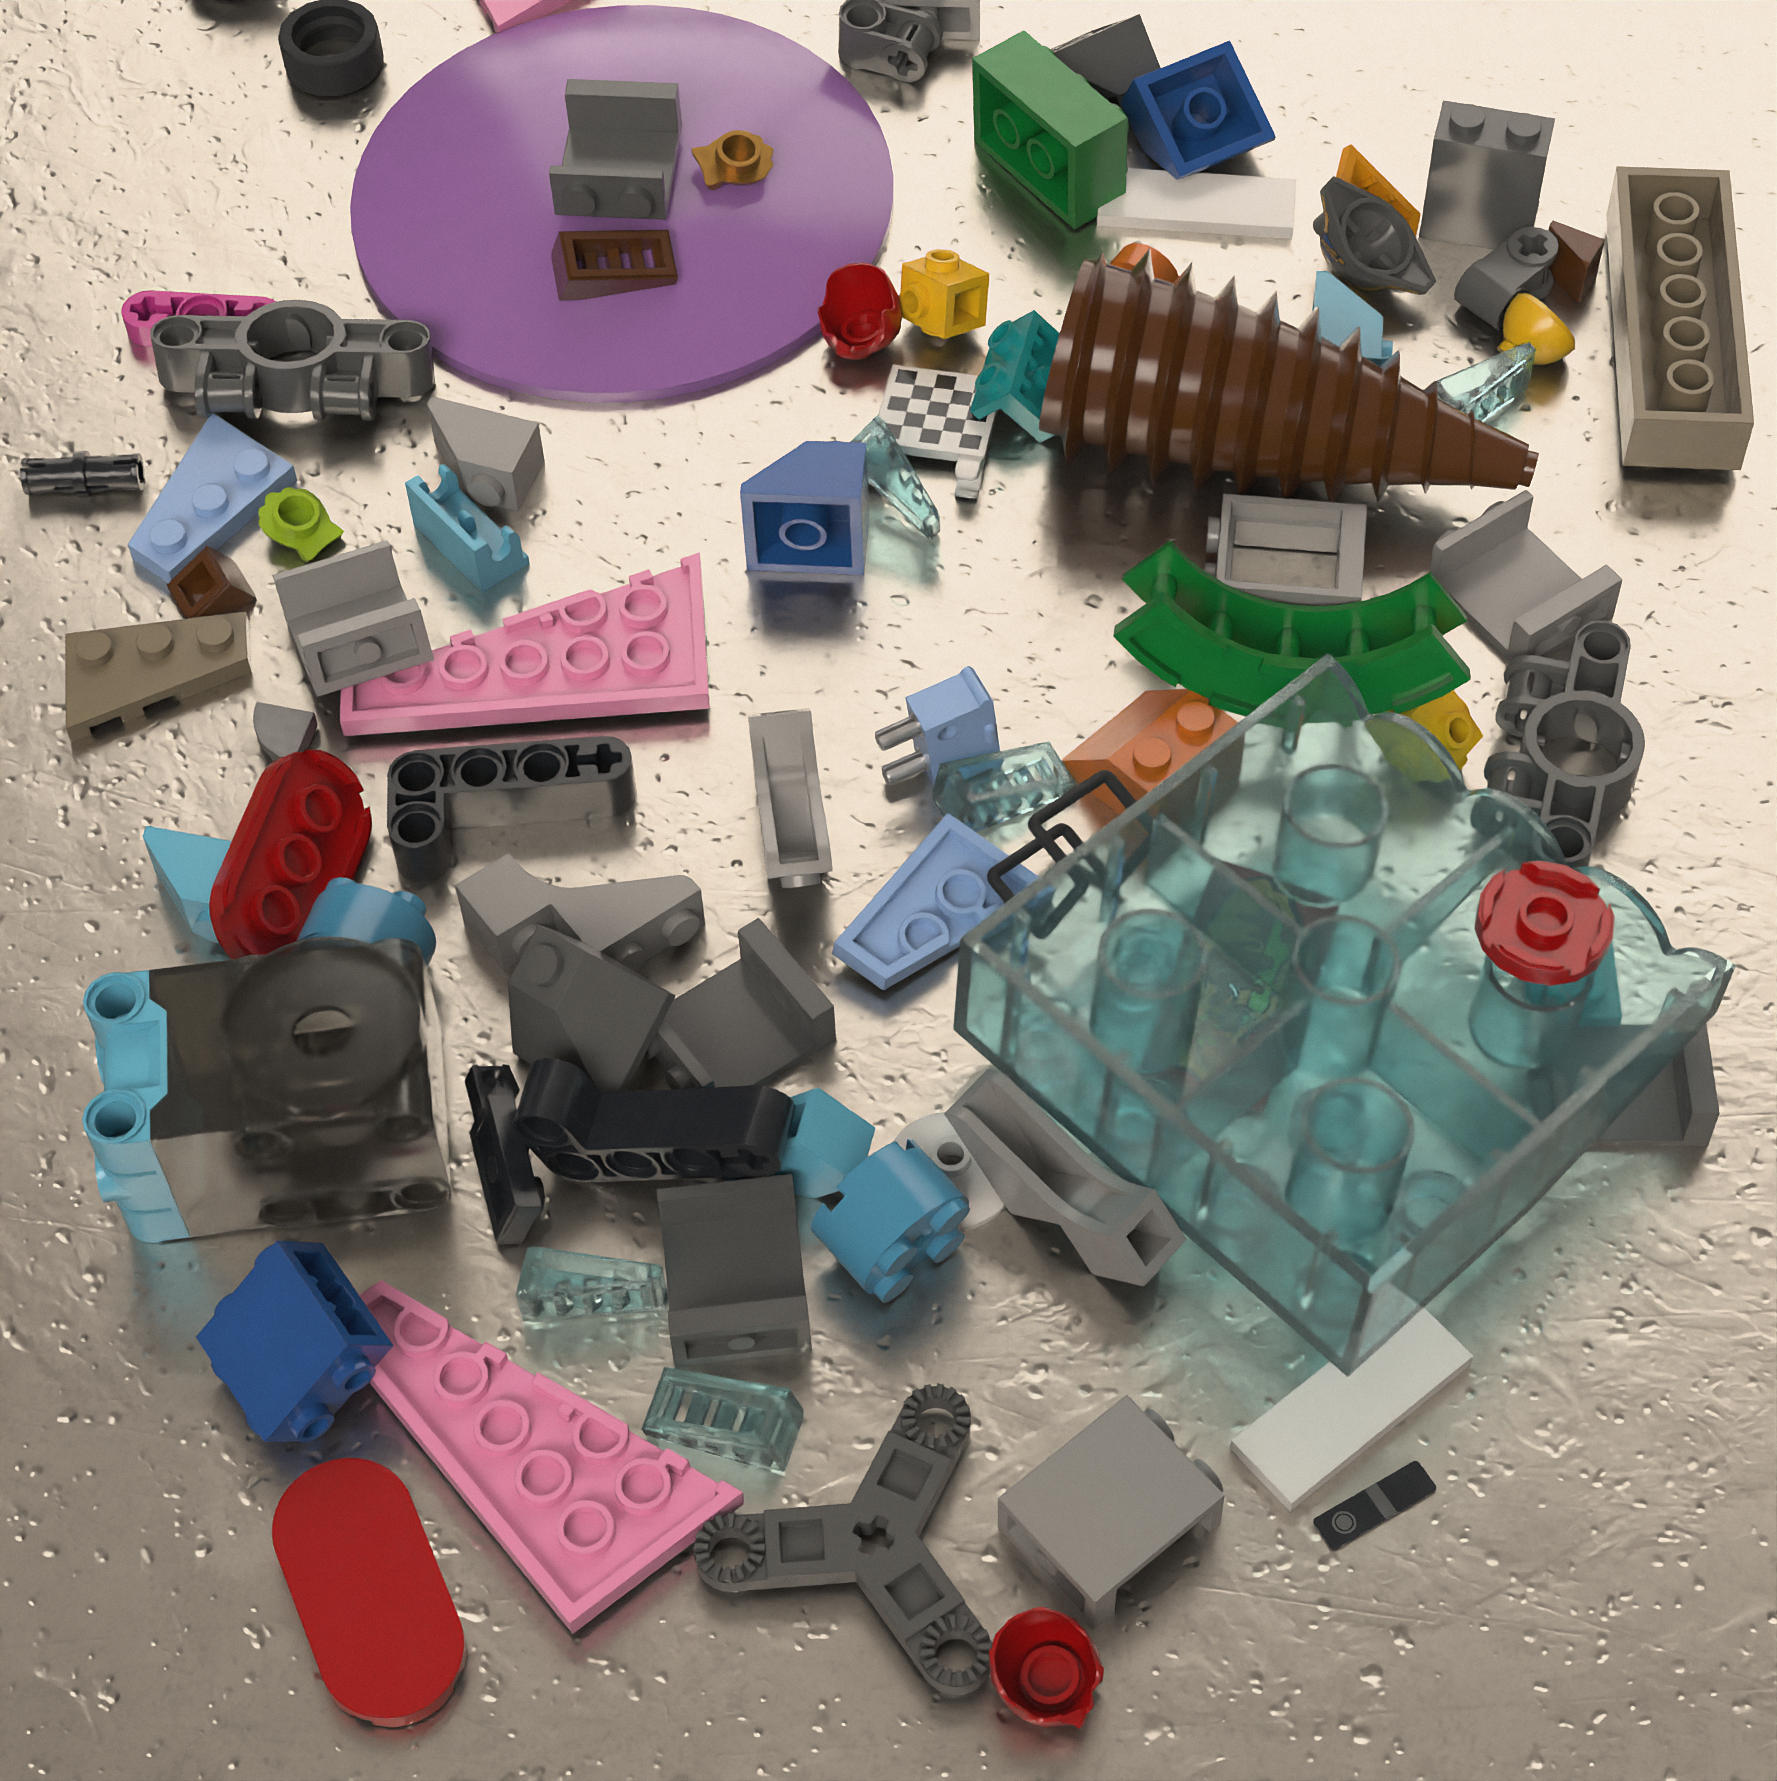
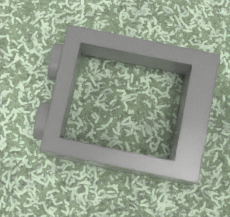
[1204,494,1367,606]

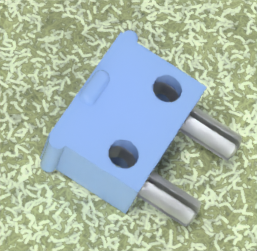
[875,666,1001,787]

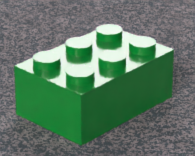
[972,30,1129,230]

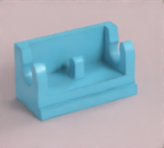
[405,464,530,593]

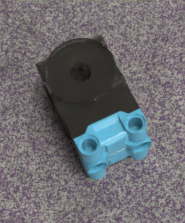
[82,936,451,1243]

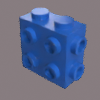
[196,1240,394,1443]

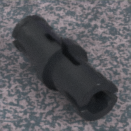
[20,451,145,497]

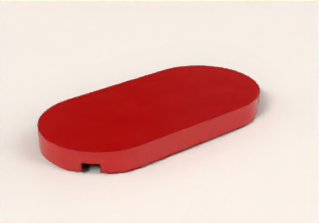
[209,749,372,979]
[272,1458,467,1728]

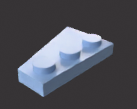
[128,413,297,583]
[832,813,1050,990]

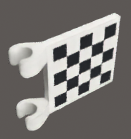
[866,364,998,499]

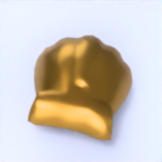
[691,130,774,190]

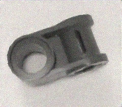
[838,0,943,82]
[1454,226,1559,332]

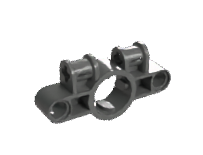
[150,300,435,421]
[1475,620,1645,875]

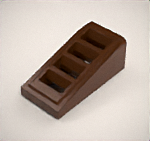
[551,230,678,301]

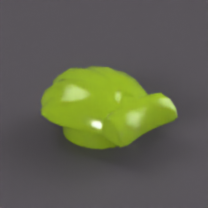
[258,487,345,563]

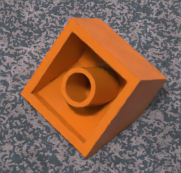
[1060,688,1240,836]

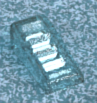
[1436,342,1536,423]
[850,415,941,539]
[932,741,1077,832]
[516,1246,668,1322]
[641,1367,804,1472]

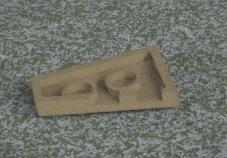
[65,612,252,743]

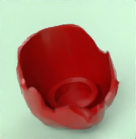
[817,262,902,360]
[989,1607,1104,1729]

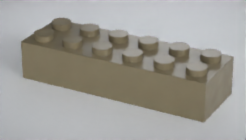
[1606,166,1754,470]

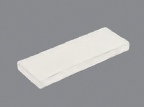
[1097,168,1297,239]
[1230,1296,1473,1512]

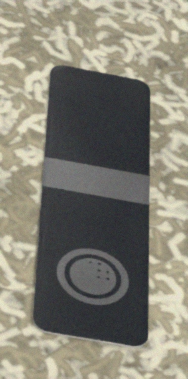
[1313,1461,1437,1549]

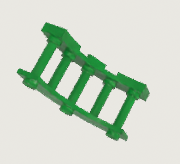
[1113,540,1471,726]

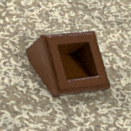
[1548,220,1605,303]
[166,546,256,619]

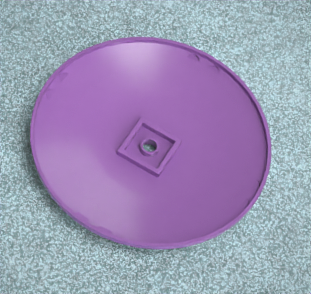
[350,5,894,403]

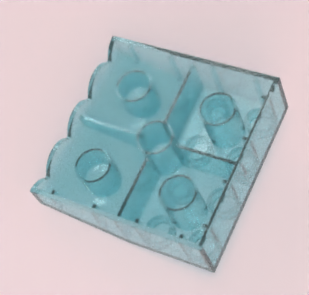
[953,653,1736,1377]

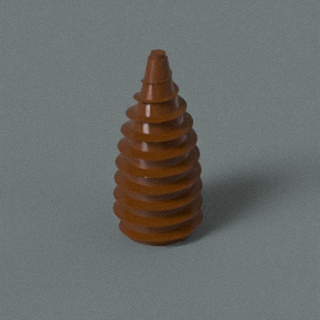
[1039,248,1539,502]

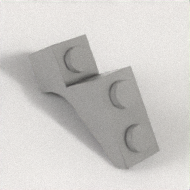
[747,708,833,888]
[455,853,705,973]
[944,1069,1187,1286]

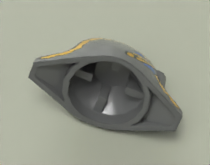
[1312,176,1436,295]

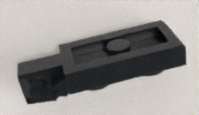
[464,1064,545,1244]

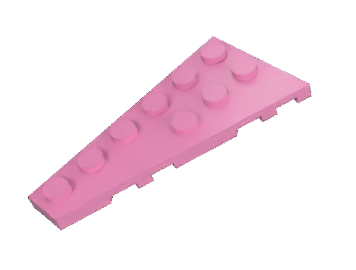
[340,552,710,736]
[359,1280,744,1634]

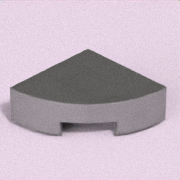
[253,702,318,762]

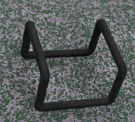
[987,770,1156,934]

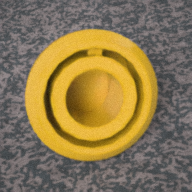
[1497,293,1575,371]

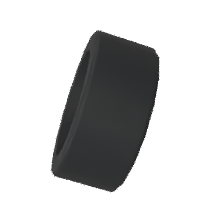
[278,0,384,96]

